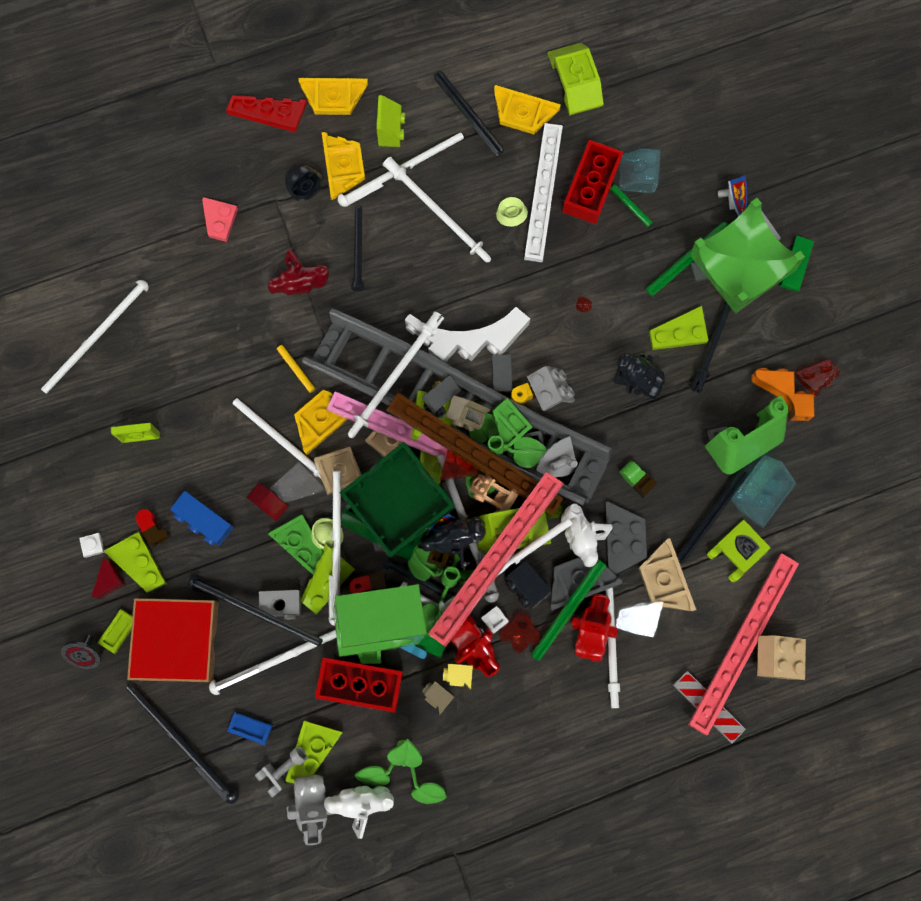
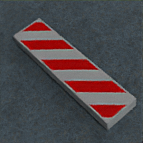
[673,671,746,744]

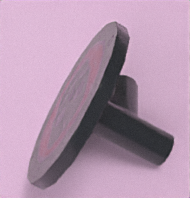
[61,635,101,669]

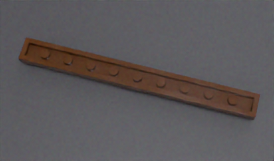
[386,393,563,516]

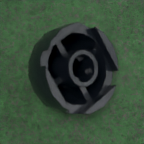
[285,163,323,201]

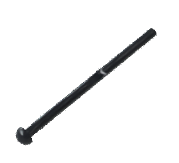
[188,576,323,646]
[126,683,239,804]

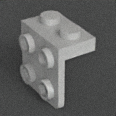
[527,366,575,411]

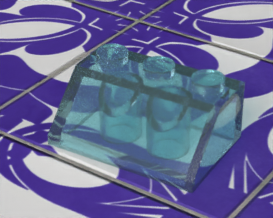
[731,455,797,528]

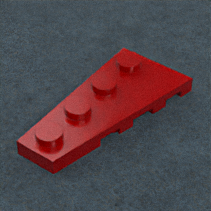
[226,96,307,133]

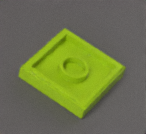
[111,423,160,443]

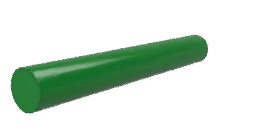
[610,184,653,227]

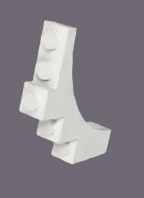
[405,307,530,363]

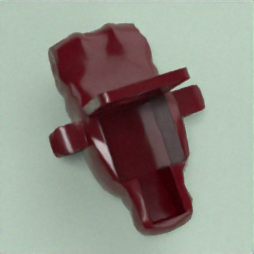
[268,249,329,295]

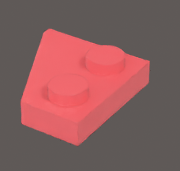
[202,197,238,242]

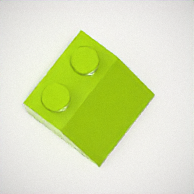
[377,95,405,147]

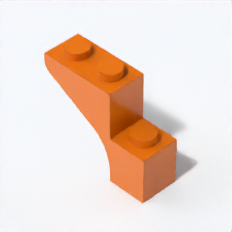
[751,368,814,421]

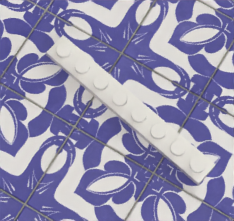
[524,123,563,262]

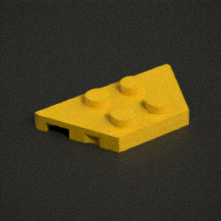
[299,78,368,115]
[494,85,561,134]
[322,132,365,200]
[294,390,348,455]

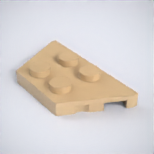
[639,538,696,611]

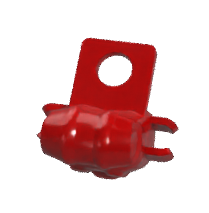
[572,594,618,662]
[451,615,500,677]

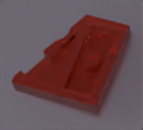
[796,359,840,397]
[440,437,478,481]

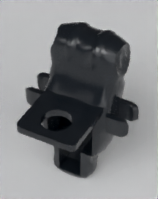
[613,353,665,399]
[421,516,486,568]

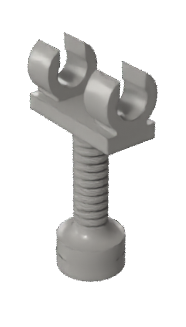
[255,747,307,797]

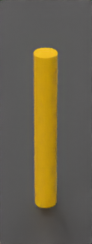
[277,345,316,393]

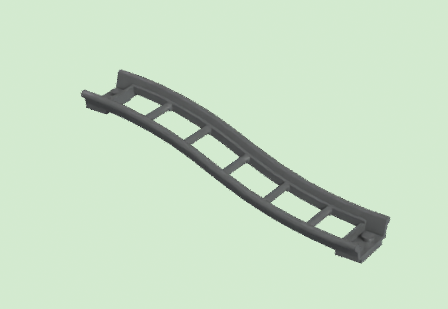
[302,308,612,505]

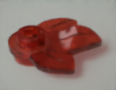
[500,614,540,654]

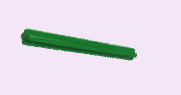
[646,222,729,296]
[531,560,606,661]

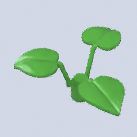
[466,413,547,498]
[408,548,496,636]
[354,739,447,804]

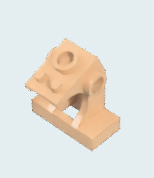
[469,474,518,513]

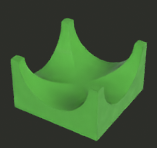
[690,198,805,314]

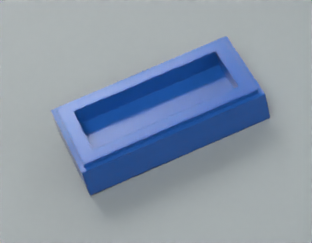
[227,712,273,745]

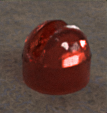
[576,297,592,313]

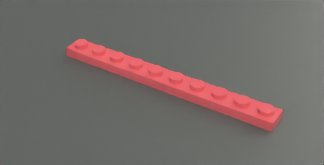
[428,472,563,647]
[688,554,799,735]

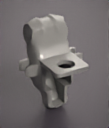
[287,775,333,845]

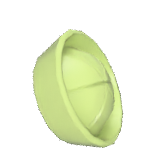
[496,197,528,227]
[311,518,344,550]

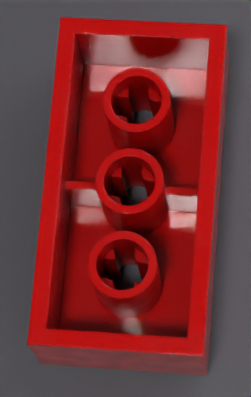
[562,140,624,224]
[315,658,403,712]

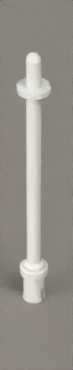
[383,157,491,262]
[348,312,444,438]

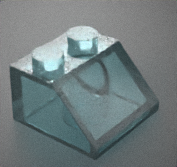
[619,148,660,193]

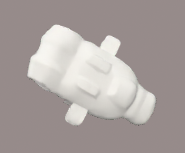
[561,504,612,567]
[324,786,394,839]

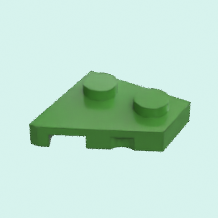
[492,398,532,451]

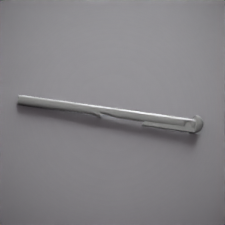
[437,454,499,602]

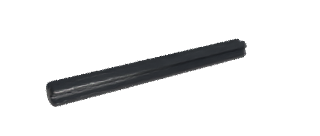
[435,71,504,156]
[676,469,748,564]

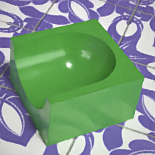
[333,584,427,657]

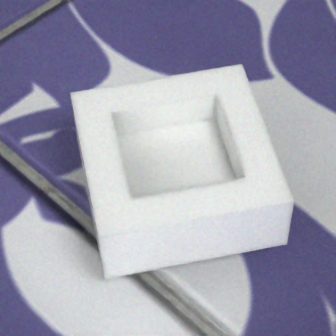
[79,533,105,558]
[481,606,509,634]

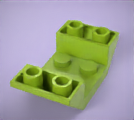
[547,43,604,115]
[467,508,551,555]

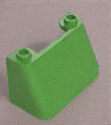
[705,395,788,474]

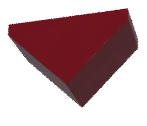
[246,483,288,522]
[91,558,125,599]

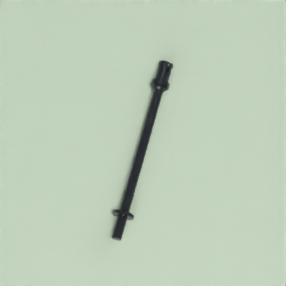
[690,301,731,393]

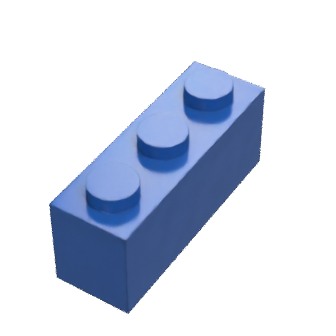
[170,491,234,546]

